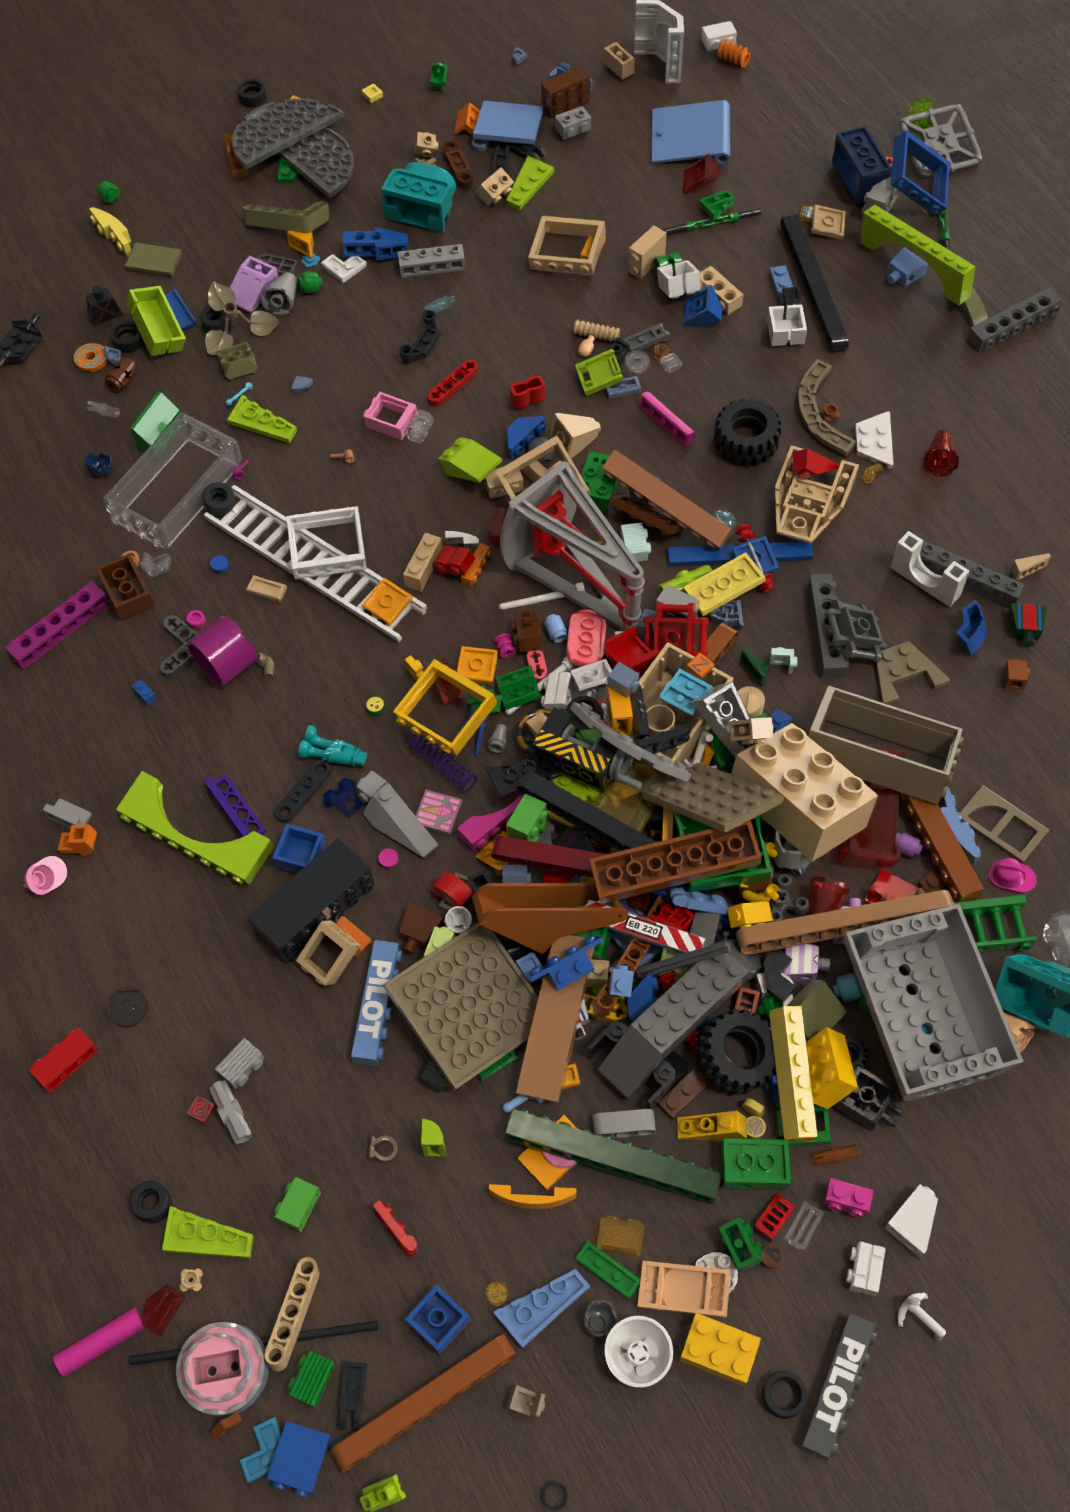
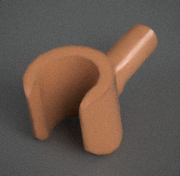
[330,450,355,463]

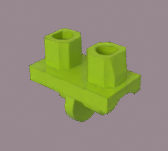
[360,1474,406,1512]

